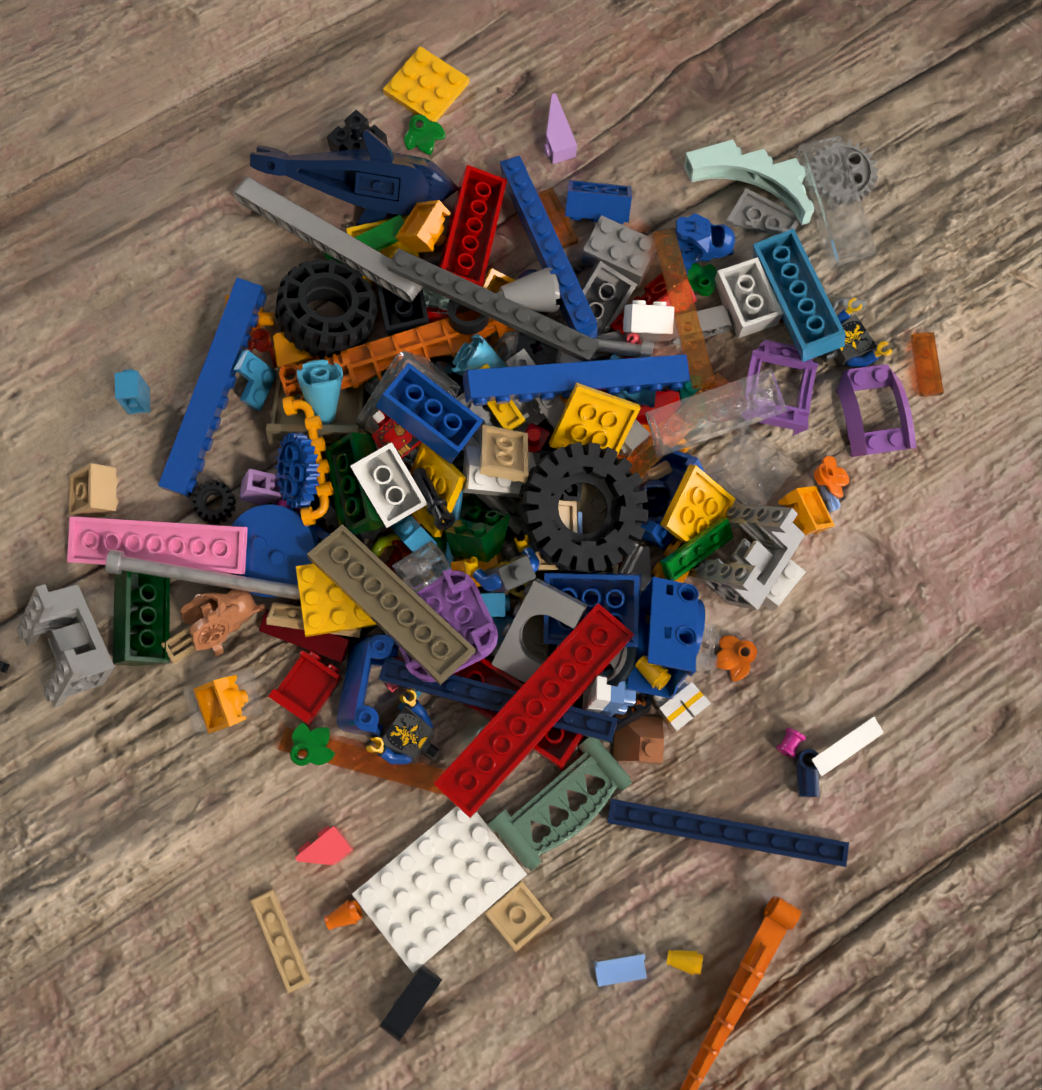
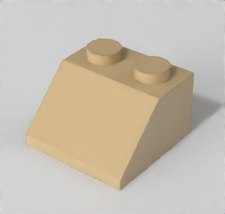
[69,463,118,518]

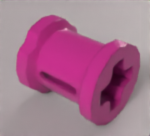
[776,728,806,759]

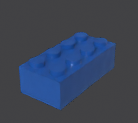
[375,363,484,464]

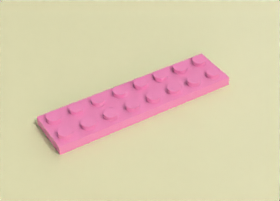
[67,516,248,574]

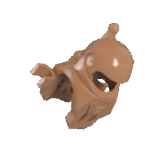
[180,588,266,657]

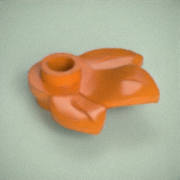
[814,456,849,498]
[712,635,757,682]

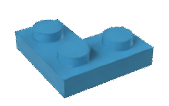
[234,350,276,411]

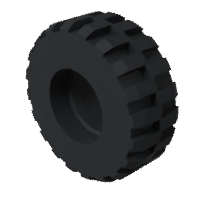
[275,259,378,358]

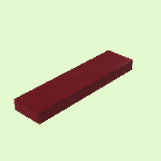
[259,609,351,662]

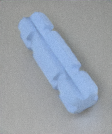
[819,485,841,512]

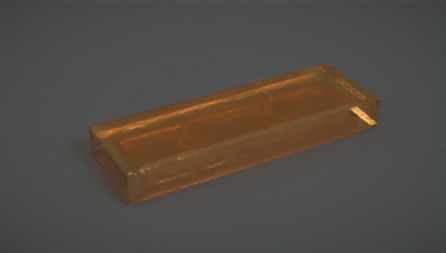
[538,187,578,249]
[910,332,944,397]

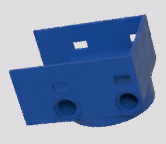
[627,577,705,699]

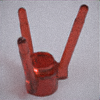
[248,328,278,368]

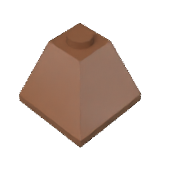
[613,714,664,765]

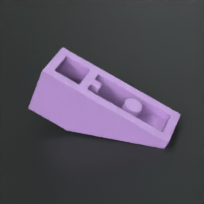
[543,93,577,164]
[239,469,311,506]

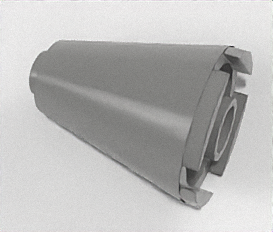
[496,267,560,312]

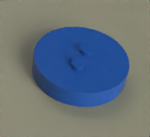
[231,504,319,597]

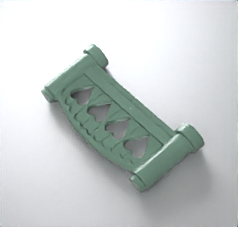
[487,737,632,871]

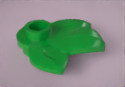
[404,114,446,155]
[684,263,717,297]
[290,723,335,766]

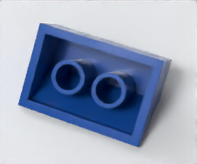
[565,180,632,224]

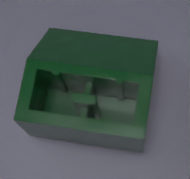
[445,507,510,563]

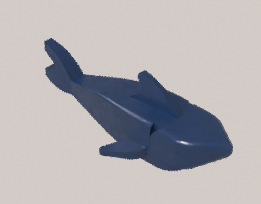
[250,130,458,226]

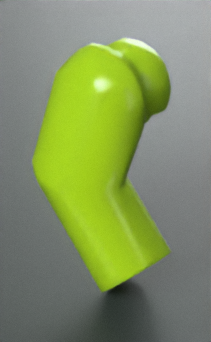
[370,532,403,558]

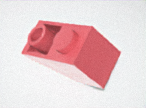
[295,826,354,865]

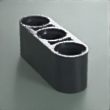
[379,965,443,1042]

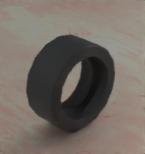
[447,299,490,335]

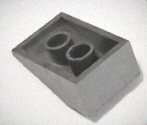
[582,260,637,336]

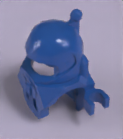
[663,213,735,276]

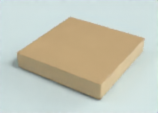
[484,880,553,952]

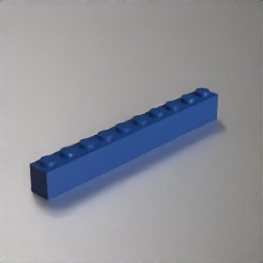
[500,155,597,339]
[158,278,267,498]
[462,354,690,406]

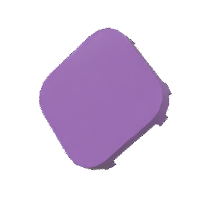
[398,569,498,682]

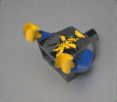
[820,298,892,368]
[464,535,540,593]
[366,689,440,765]

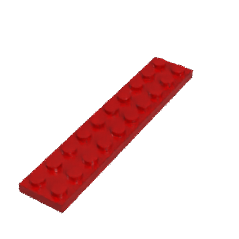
[434,603,635,819]

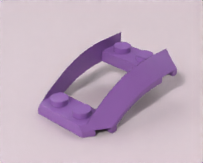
[741,340,818,436]
[836,364,917,457]

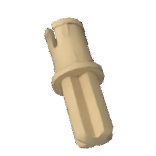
[638,461,672,487]

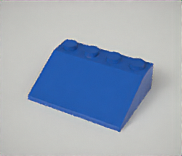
[544,571,642,647]

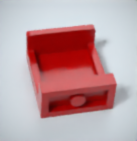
[268,650,342,725]

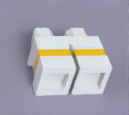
[652,679,711,734]

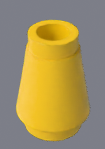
[635,656,671,690]
[666,950,704,976]

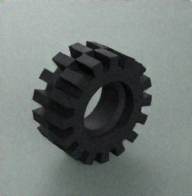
[191,480,236,524]

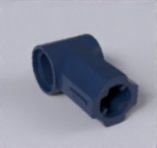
[794,749,820,797]

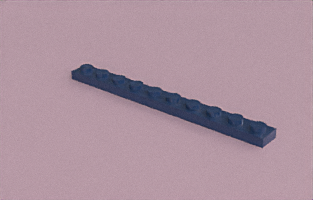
[378,657,618,743]
[607,799,849,867]

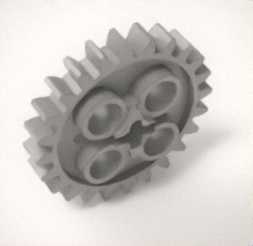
[808,140,878,207]

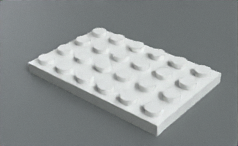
[352,806,527,973]

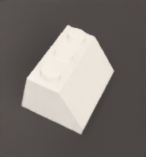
[350,442,428,528]
[462,446,536,498]

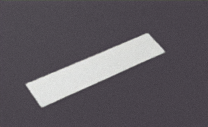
[812,717,884,776]

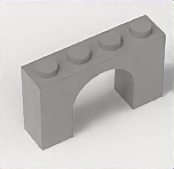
[491,578,588,683]

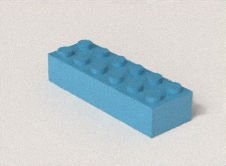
[753,228,845,362]

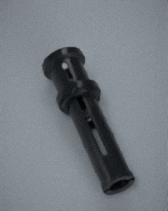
[412,468,455,530]

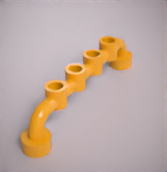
[282,396,334,526]

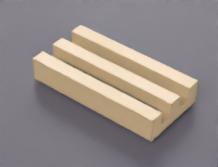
[161,622,196,664]

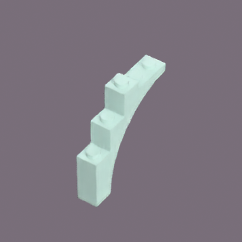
[684,139,814,225]

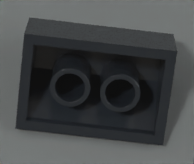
[377,284,430,336]

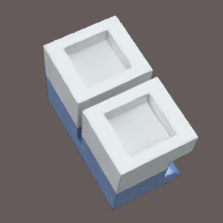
[582,676,636,717]

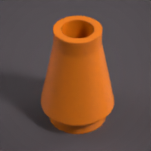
[324,900,363,930]

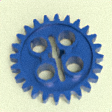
[275,433,320,508]

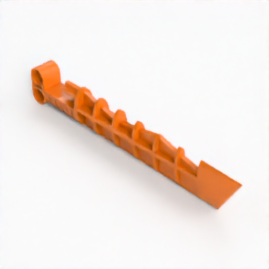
[279,310,520,410]
[680,896,802,1090]

